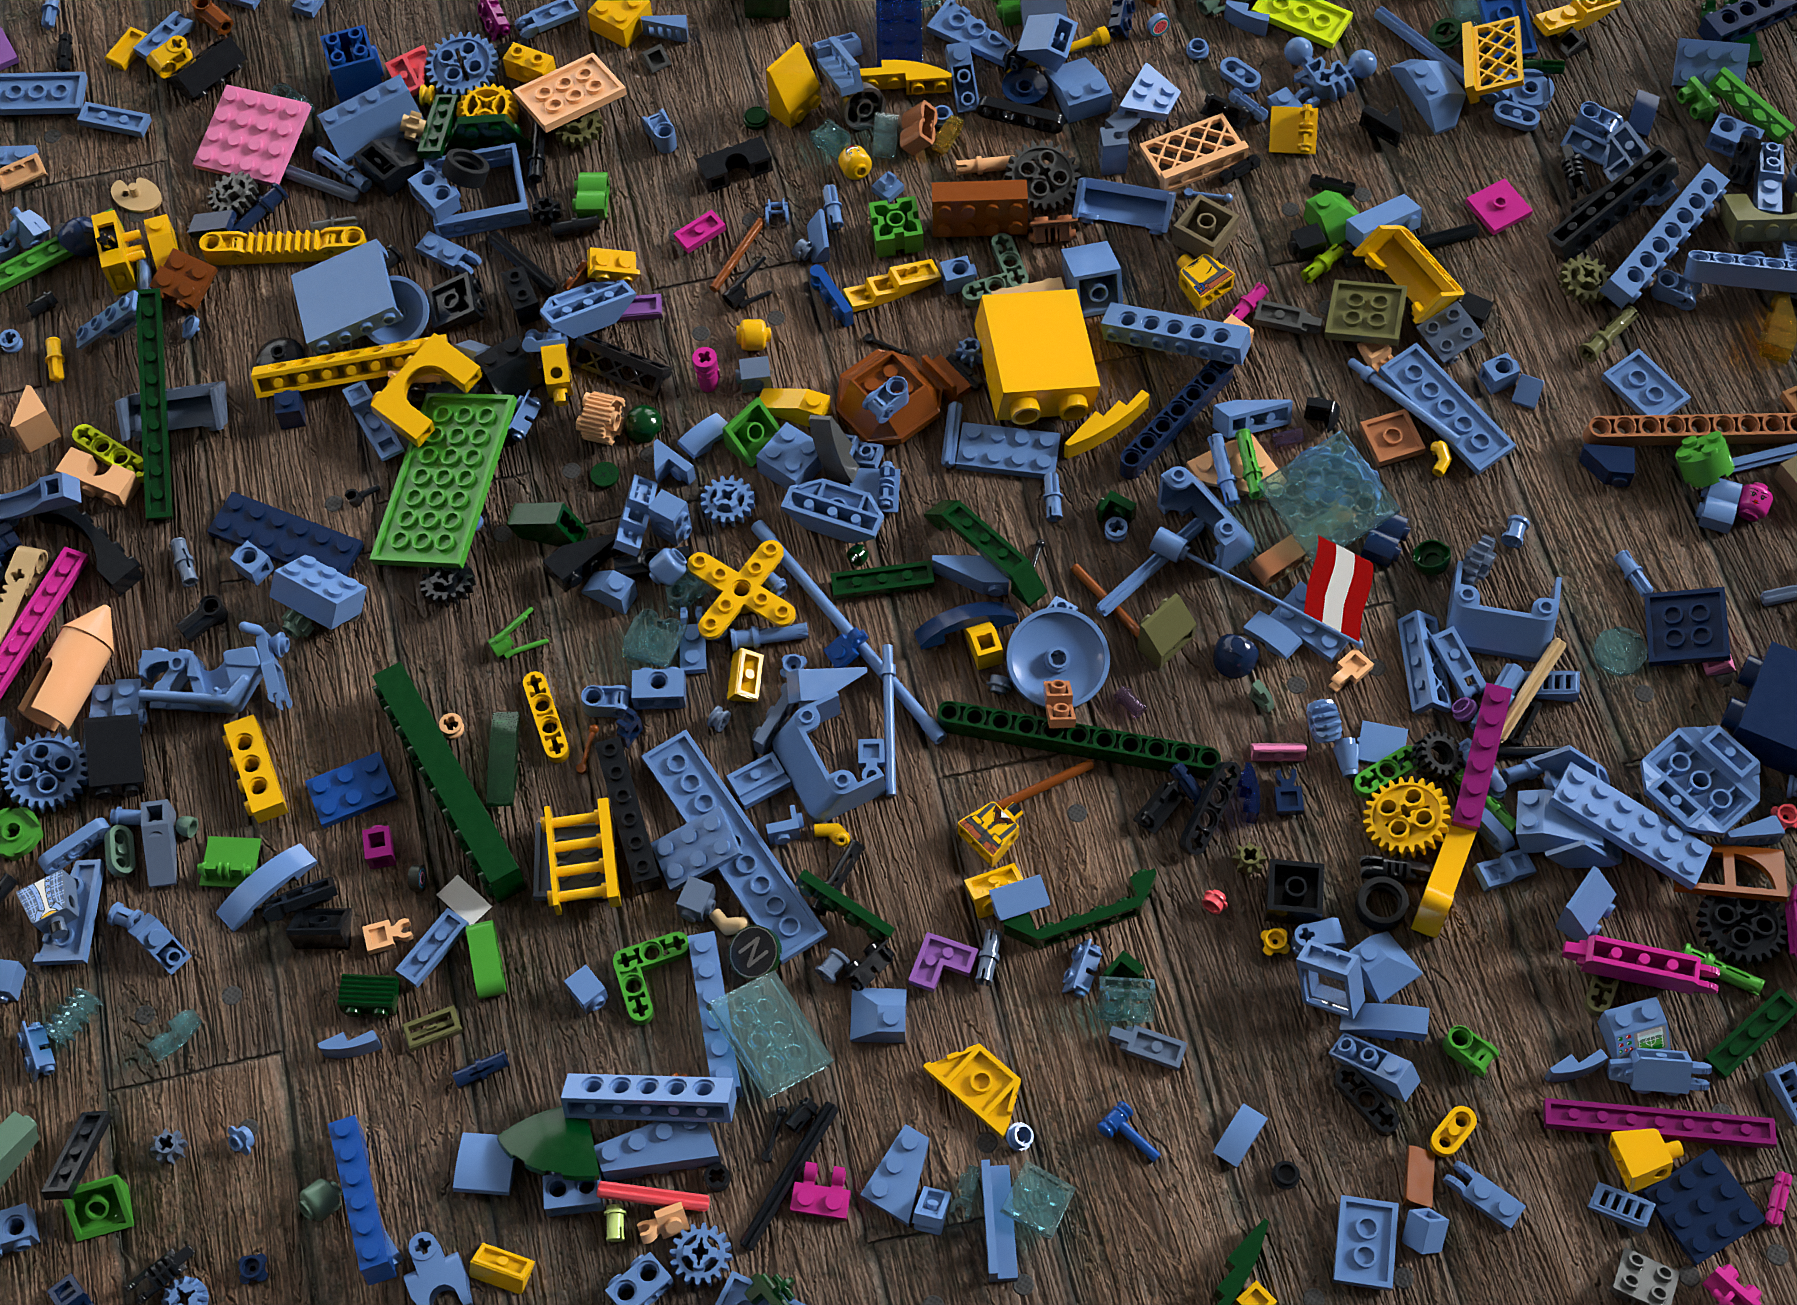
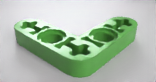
[613,932,690,1025]

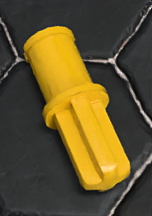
[45,337,65,383]

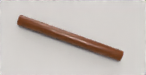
[709,217,765,293]
[1070,563,1140,639]
[996,759,1094,810]

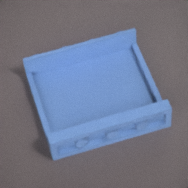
[291,239,404,355]

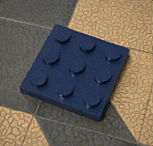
[1644,587,1731,667]
[1641,1148,1766,1267]

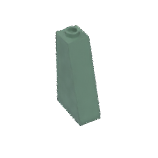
[0,1111,39,1189]

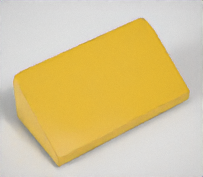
[727,648,764,702]
[469,1243,535,1294]

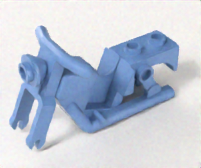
[137,621,293,714]

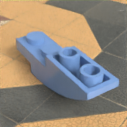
[1753,142,1784,215]

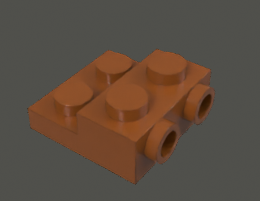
[149,248,218,311]

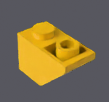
[963,622,1003,670]

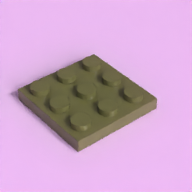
[1325,280,1407,346]

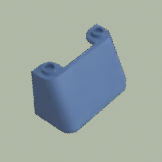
[1157,466,1255,576]

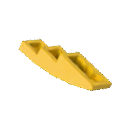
[842,259,942,312]
[1064,390,1150,459]

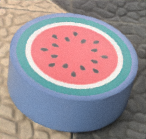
[1147,13,1170,37]

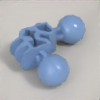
[1284,37,1377,102]

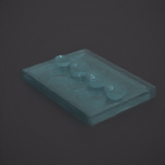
[706,970,834,1100]

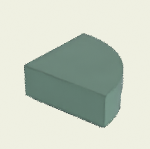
[1249,679,1274,713]

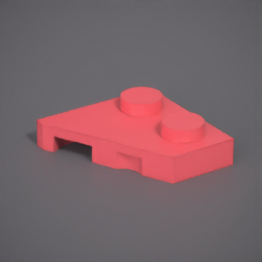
[385,45,428,97]

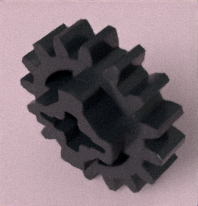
[419,563,476,608]

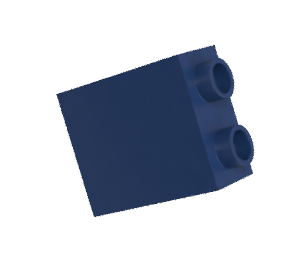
[1720,641,1797,778]

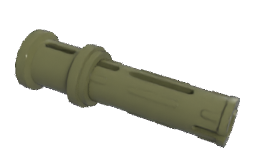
[1579,306,1639,363]

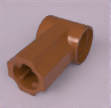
[191,0,234,36]

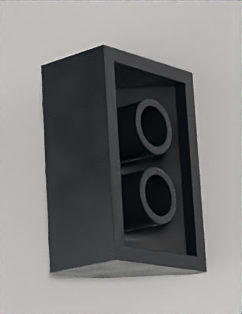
[165,36,247,100]

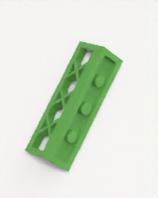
[1708,66,1796,144]

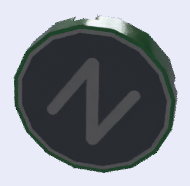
[729,925,782,980]

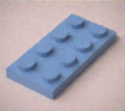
[956,422,1061,479]

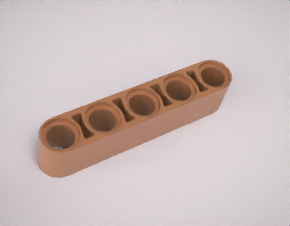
[1248,501,1360,588]

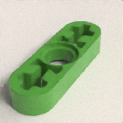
[1353,745,1418,798]

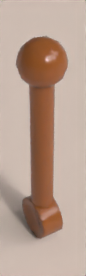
[576,724,599,775]

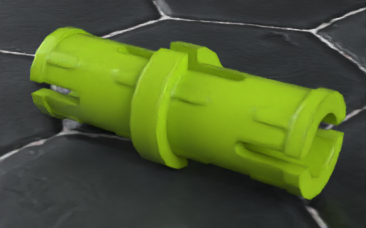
[1301,244,1344,284]

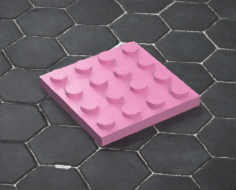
[192,85,311,186]

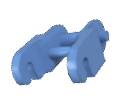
[765,198,789,226]

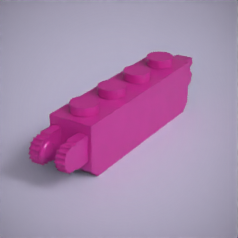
[1561,935,1720,995]

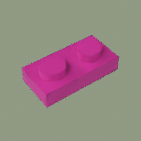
[673,210,726,254]

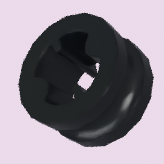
[704,1163,731,1192]

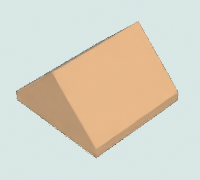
[10,385,61,453]

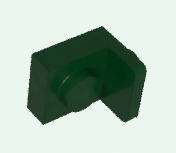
[1096,490,1137,523]

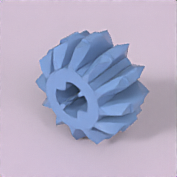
[1306,699,1342,744]

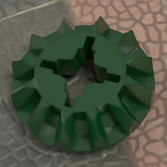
[1428,18,1462,51]

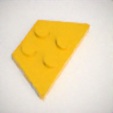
[923,1043,1021,1139]

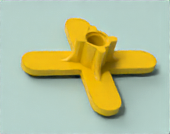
[687,540,796,640]

